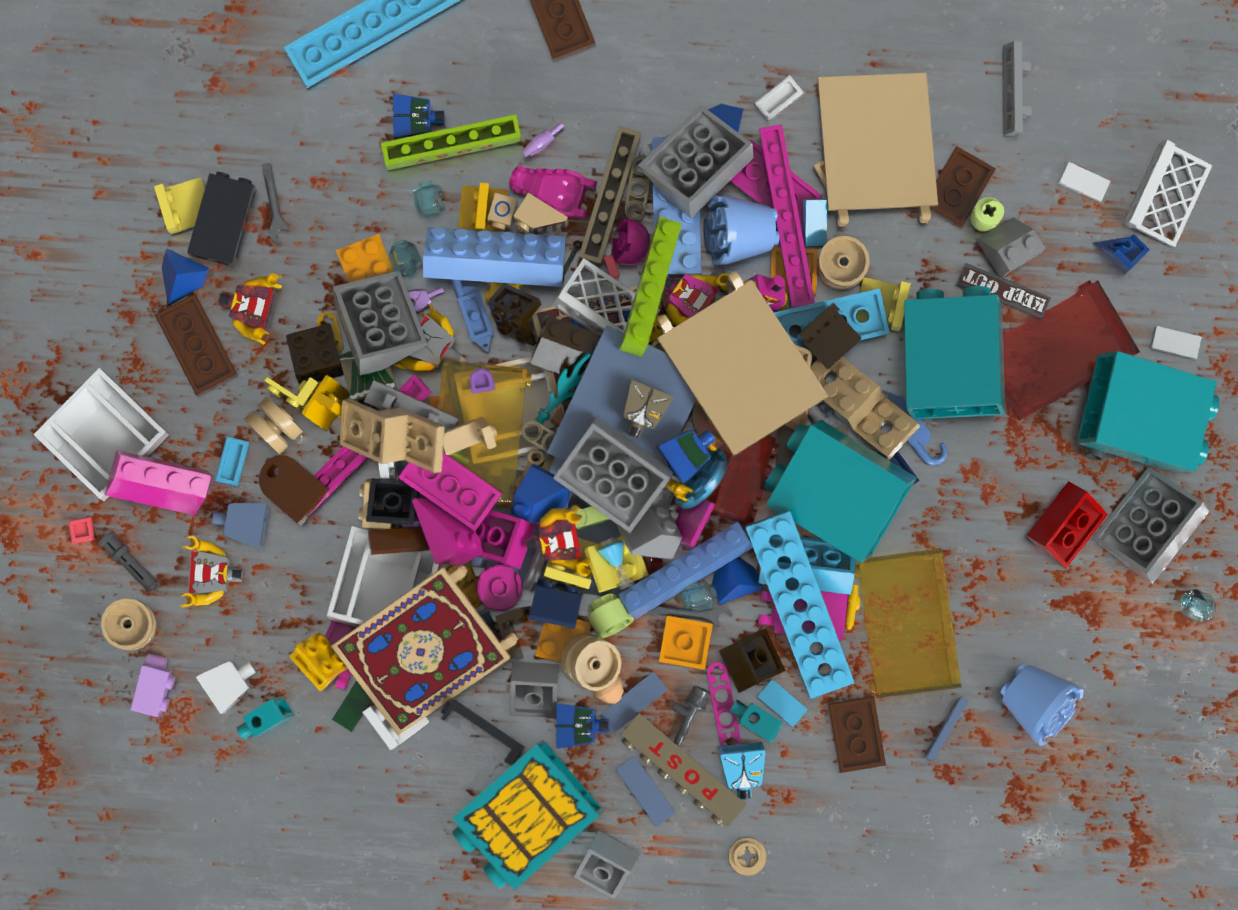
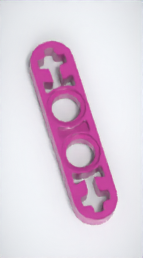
[707,662,741,746]

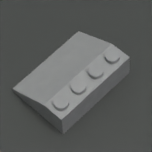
[638,105,754,218]
[333,270,427,375]
[553,416,674,533]
[1092,467,1209,584]

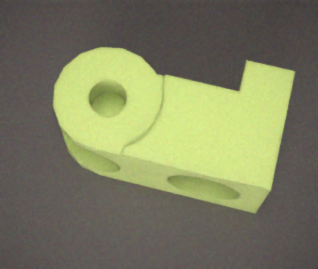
[567,506,611,530]

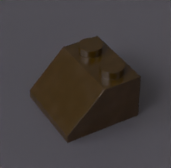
[719,629,786,693]

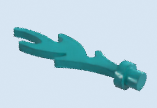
[535,353,591,424]

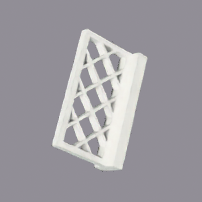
[1123,140,1212,248]
[552,258,660,335]

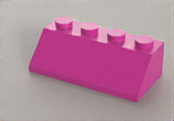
[105,450,211,515]

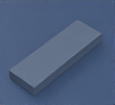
[599,671,668,734]
[924,697,968,762]
[616,756,675,827]

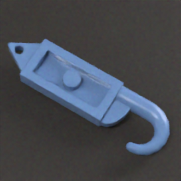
[451,279,494,353]
[882,390,947,465]

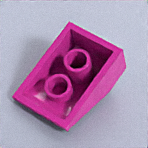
[412,498,484,565]
[674,500,715,550]
[476,510,535,569]

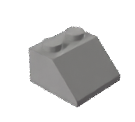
[976,217,1046,278]
[617,507,682,559]
[510,662,559,718]
[574,831,640,900]

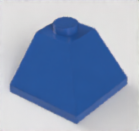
[511,464,571,523]

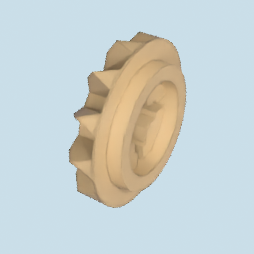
[729,838,766,876]

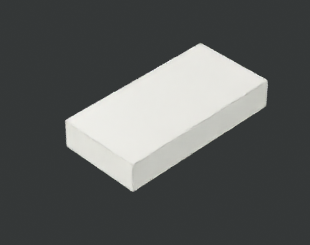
[754,75,804,122]
[1058,162,1110,203]
[1151,326,1202,360]

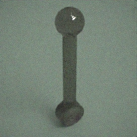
[562,240,582,283]

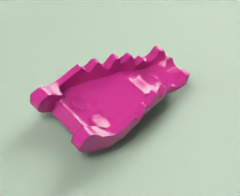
[509,165,598,219]

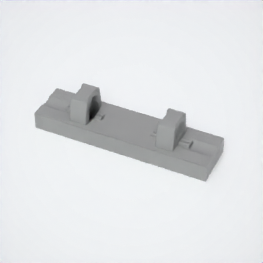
[1003,41,1032,136]
[364,380,460,431]

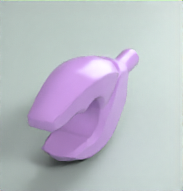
[522,122,565,156]
[408,287,444,313]

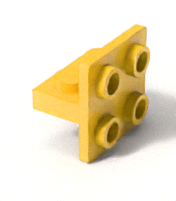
[458,182,508,232]
[302,375,350,431]
[289,632,347,691]

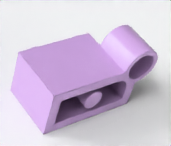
[131,653,175,717]

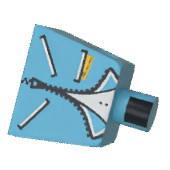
[718,742,765,799]

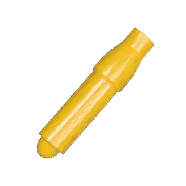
[845,585,860,630]

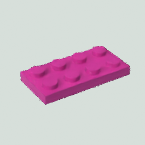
[729,139,823,224]
[398,442,502,531]

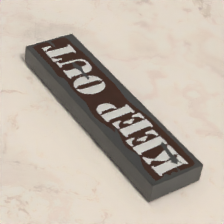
[956,263,1051,320]

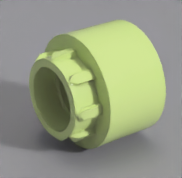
[588,593,634,639]

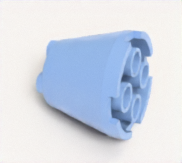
[703,195,779,265]
[1000,664,1084,746]

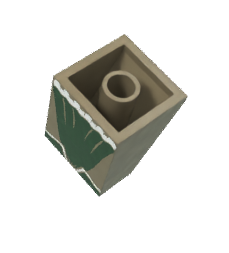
[339,350,398,411]

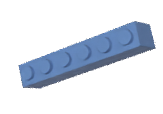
[619,522,753,619]

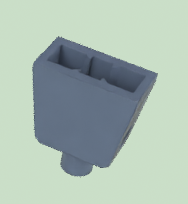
[212,503,269,549]

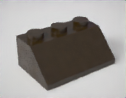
[529,316,602,377]

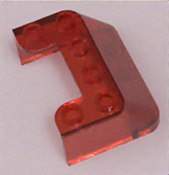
[711,434,779,529]

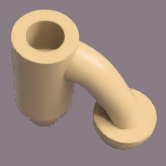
[515,449,544,490]

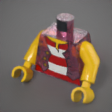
[219,273,283,345]
[525,505,592,576]

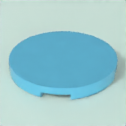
[674,448,729,509]

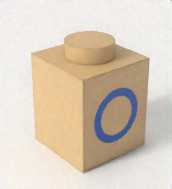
[487,193,518,231]

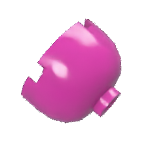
[611,218,650,266]

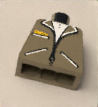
[622,380,674,439]

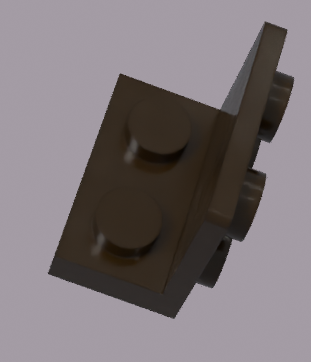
[487,283,542,347]
[797,302,861,369]
[286,323,344,385]
[494,606,531,661]

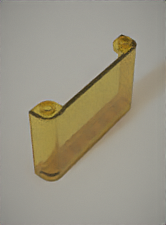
[438,359,532,508]
[855,548,961,698]

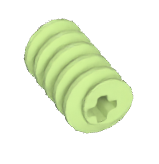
[970,197,1004,232]

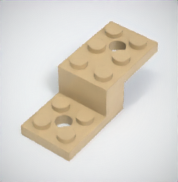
[810,357,920,460]
[340,399,444,473]

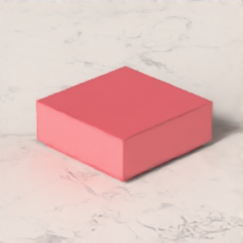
[603,254,620,280]
[68,516,96,544]

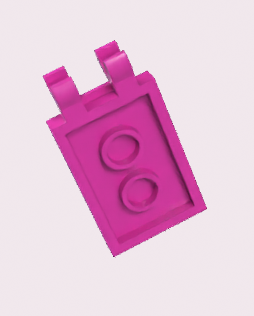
[758,587,848,641]

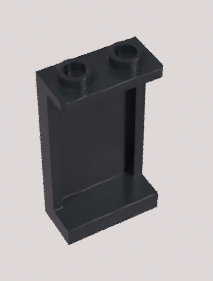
[187,172,256,268]
[440,699,525,766]

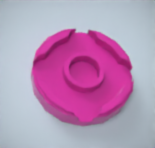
[476,565,523,611]

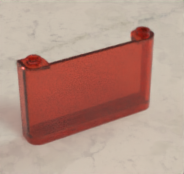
[1003,280,1140,421]

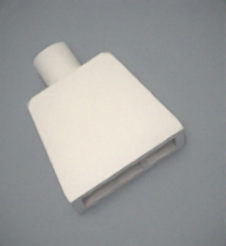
[196,661,256,714]

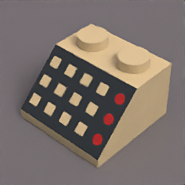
[513,193,568,235]

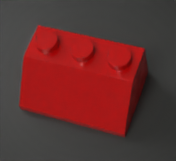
[1026,481,1108,569]

